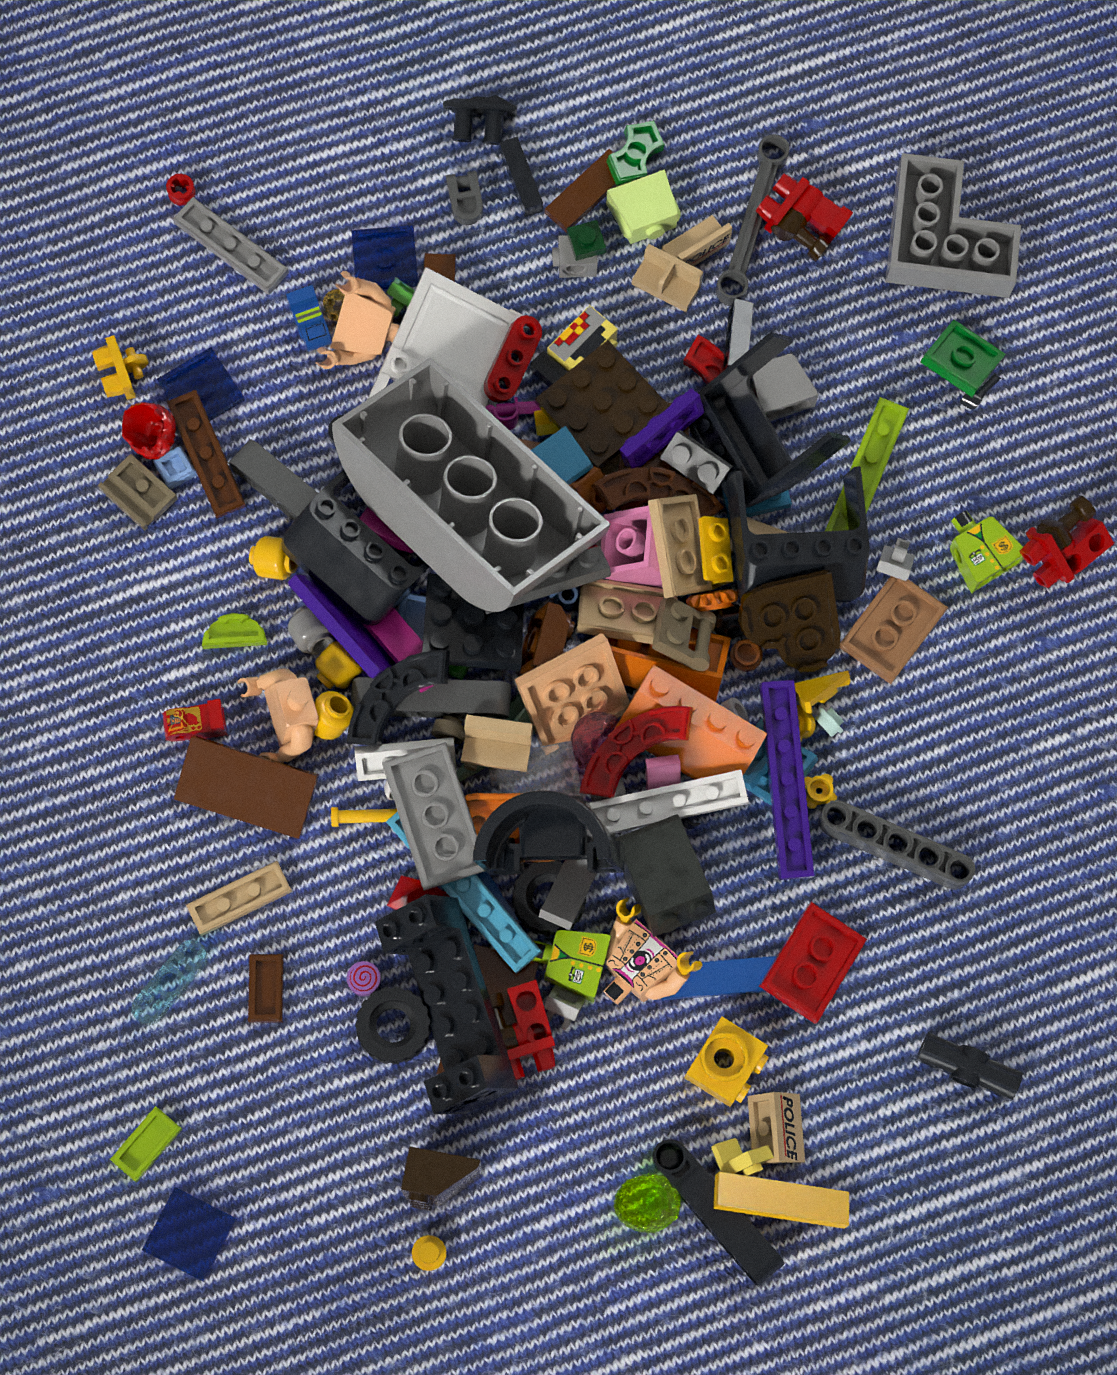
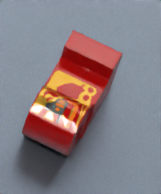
[162,699,227,742]

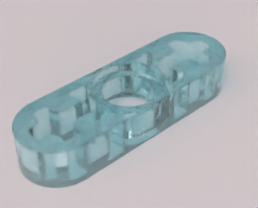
[131,940,208,1026]

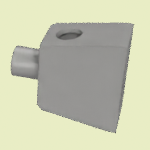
[750,354,818,421]

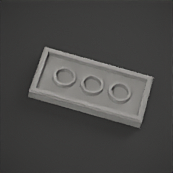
[382,742,485,891]

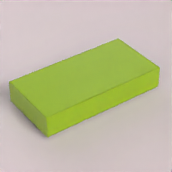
[110,1106,182,1183]

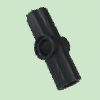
[916,1032,1023,1101]

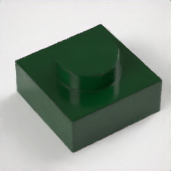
[567,220,606,261]

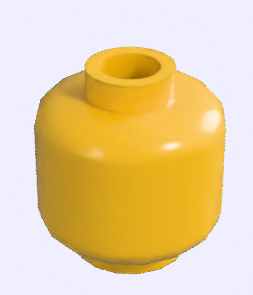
[249,536,298,580]
[315,641,363,689]
[314,691,354,740]

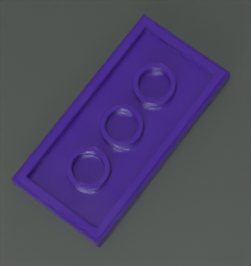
[287,574,396,678]

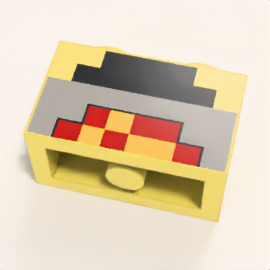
[547,305,618,371]

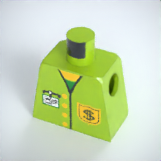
[950,510,1023,593]
[532,930,611,1002]

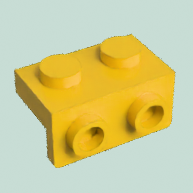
[698,516,733,591]

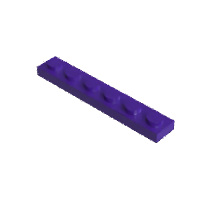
[759,680,814,880]

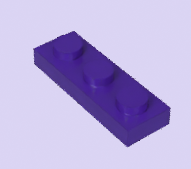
[619,388,704,469]

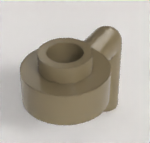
[431,716,478,771]

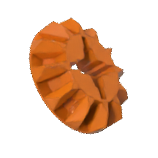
[686,589,738,611]

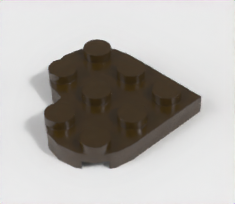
[738,570,841,672]

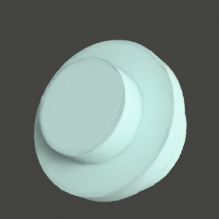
[815,707,844,737]

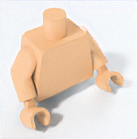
[316,271,400,369]
[237,668,318,763]

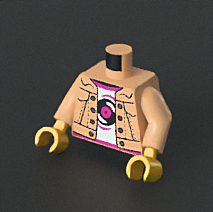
[603,897,702,1005]

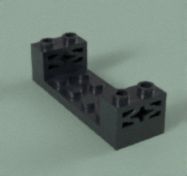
[375,894,519,1114]

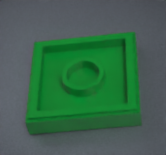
[920,319,1005,397]

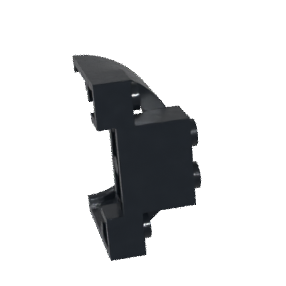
[473,790,625,875]

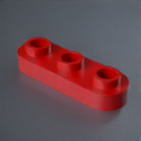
[484,315,542,403]

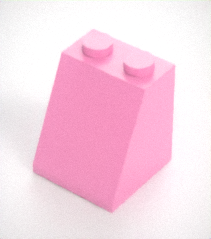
[600,505,663,589]

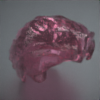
[571,712,618,770]

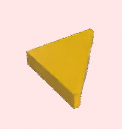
[794,670,851,714]

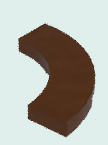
[591,467,724,517]

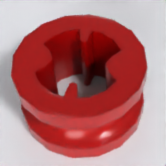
[166,174,196,206]

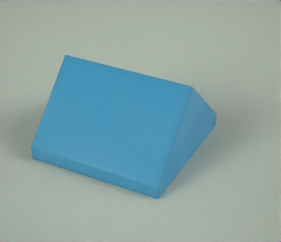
[531,426,594,485]

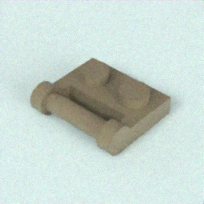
[652,597,716,671]

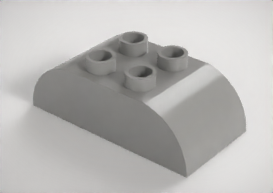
[332,358,611,612]

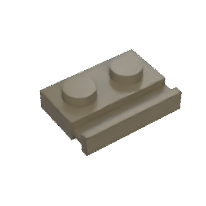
[98,454,178,531]

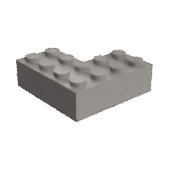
[885,153,1021,298]

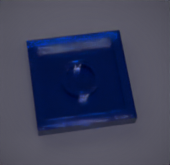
[351,225,418,290]
[157,347,245,421]
[142,1187,237,1282]

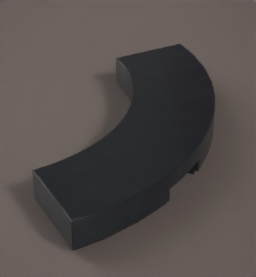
[346,650,450,746]

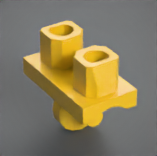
[92,335,149,400]

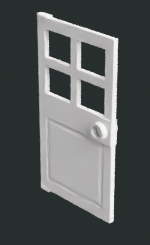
[368,268,524,407]

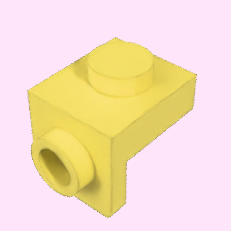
[711,1138,774,1176]

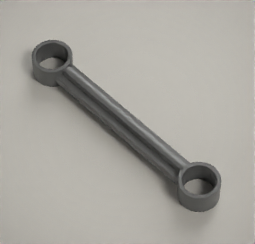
[716,134,790,306]

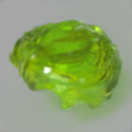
[613,1174,681,1233]

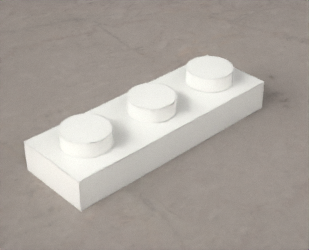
[354,737,457,781]

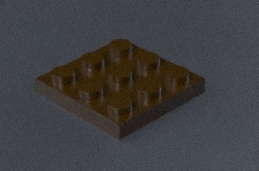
[535,340,669,469]

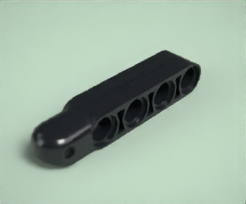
[652,1139,785,1287]

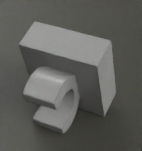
[876,538,915,581]
[544,985,586,1030]

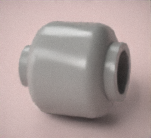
[288,606,335,655]

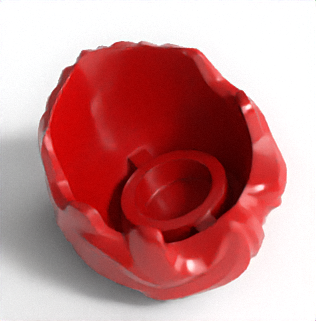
[122,402,176,460]

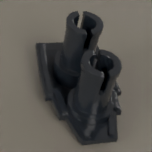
[443,95,517,145]

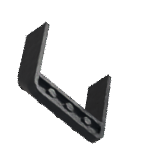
[689,332,851,508]
[726,466,870,603]
[281,470,433,626]

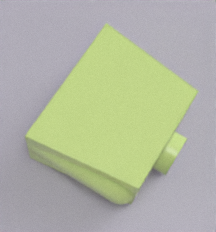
[606,170,681,244]

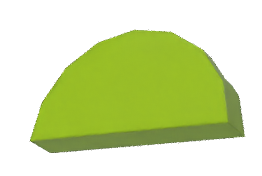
[202,613,268,649]

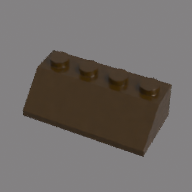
[401,1146,482,1211]

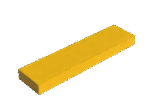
[714,1172,849,1229]

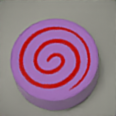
[347,961,381,997]

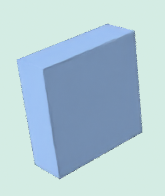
[153,446,197,490]

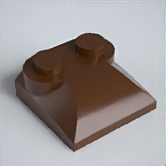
[514,602,575,678]

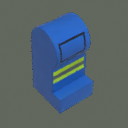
[286,285,332,352]

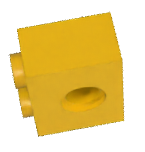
[684,1016,769,1107]

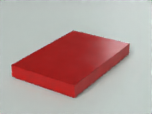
[759,902,867,1024]

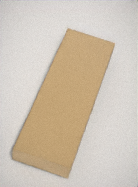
[186,861,292,936]

